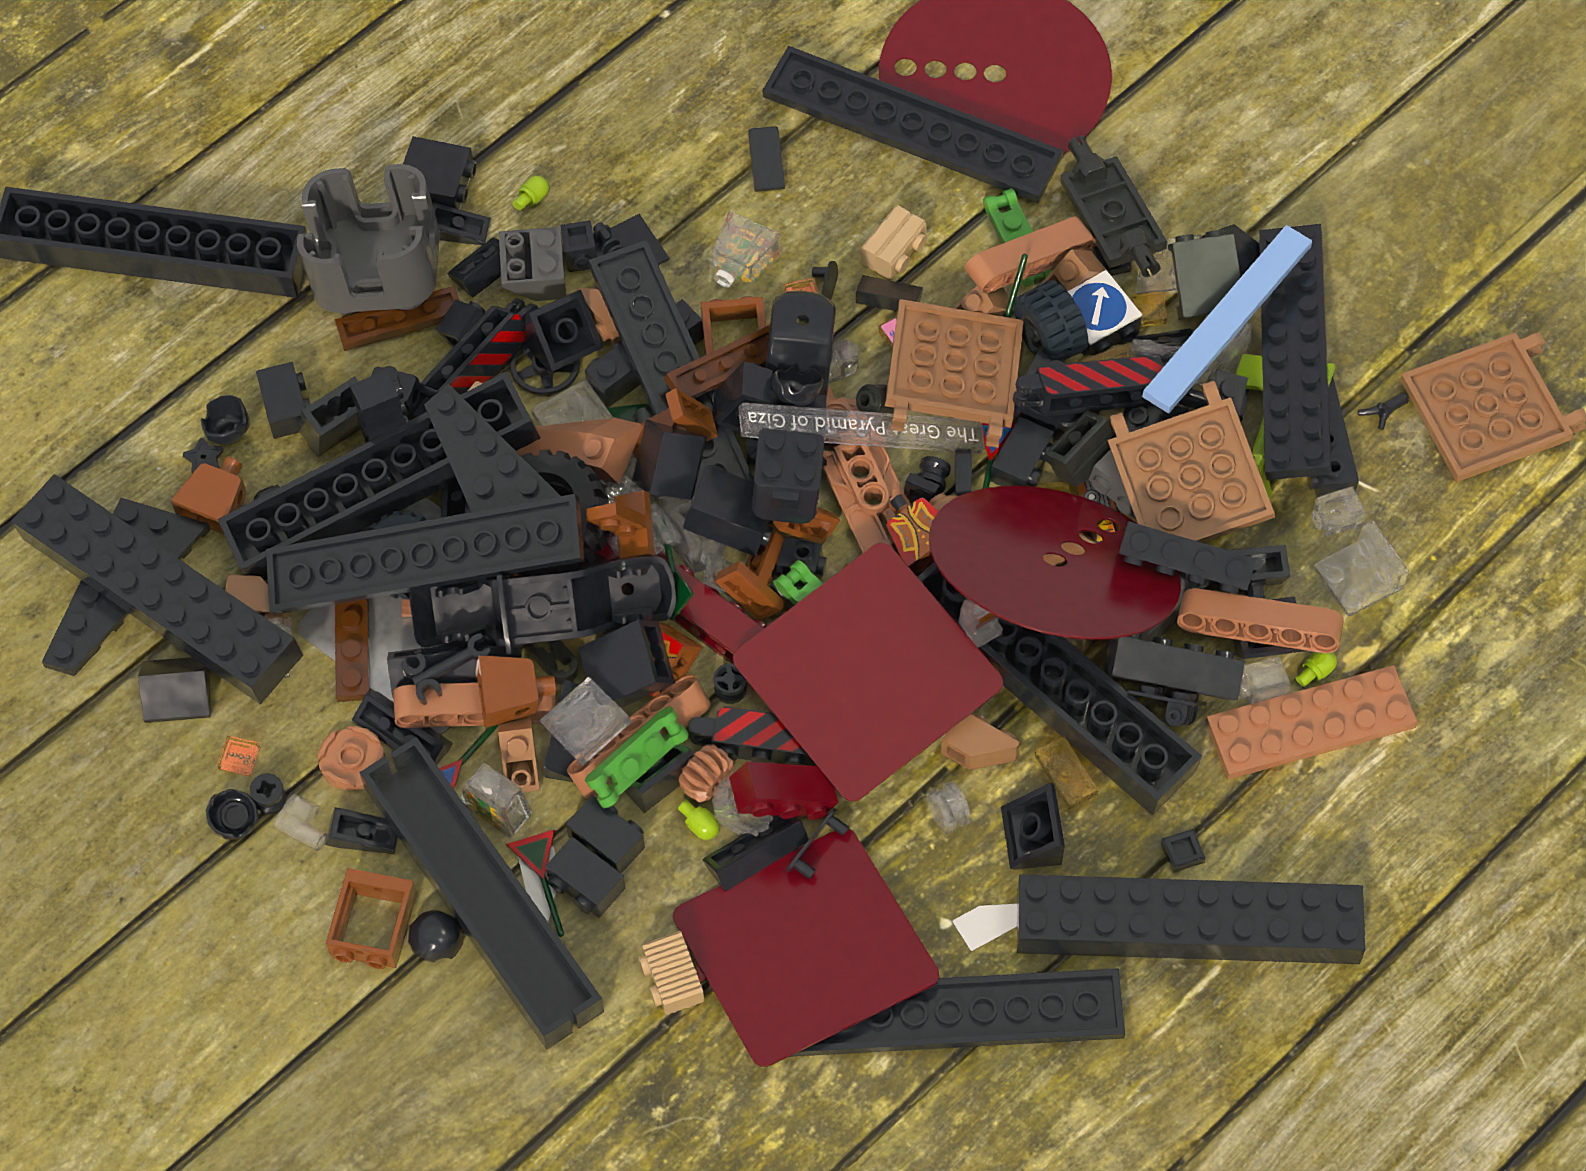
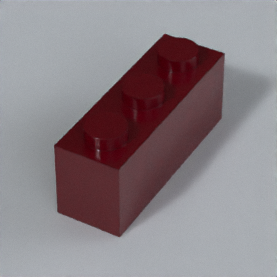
[729,762,839,820]

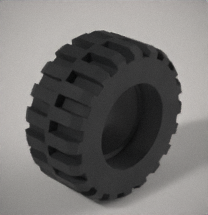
[518,450,611,575]

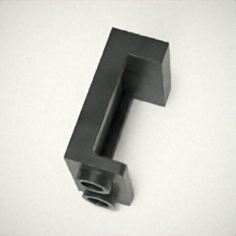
[1167,229,1240,319]

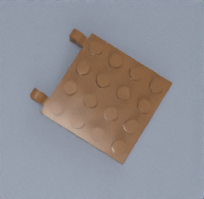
[885,299,1024,448]
[1400,332,1586,482]
[1108,380,1275,543]

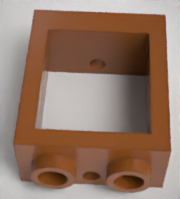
[701,296,766,368]
[326,868,417,969]

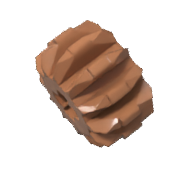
[679,745,734,803]

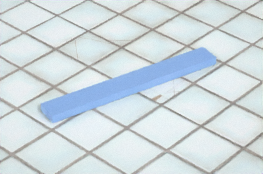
[1142,225,1312,414]

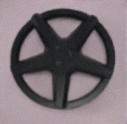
[510,343,580,397]

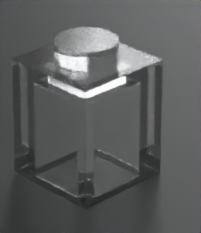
[1239,656,1291,705]

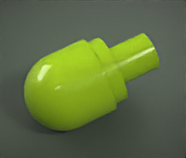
[512,175,549,211]
[1295,652,1337,687]
[678,800,720,840]

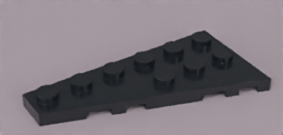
[424,384,560,578]
[42,498,211,676]

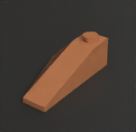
[516,418,643,484]

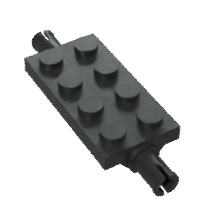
[1061,136,1167,277]

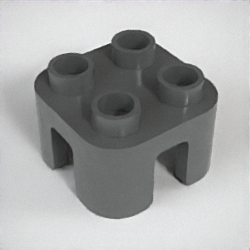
[297,164,440,314]

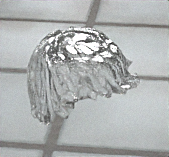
[712,776,773,836]

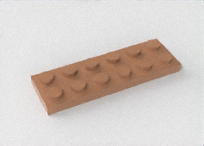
[1206,665,1418,780]

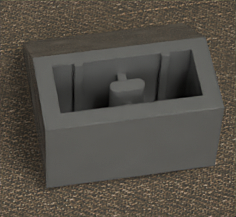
[499,227,566,301]

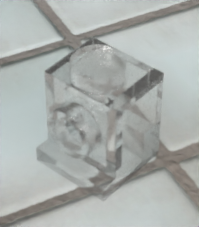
[1311,486,1366,536]

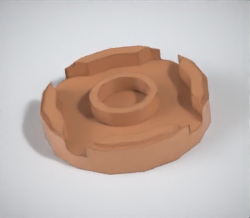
[318,726,385,791]

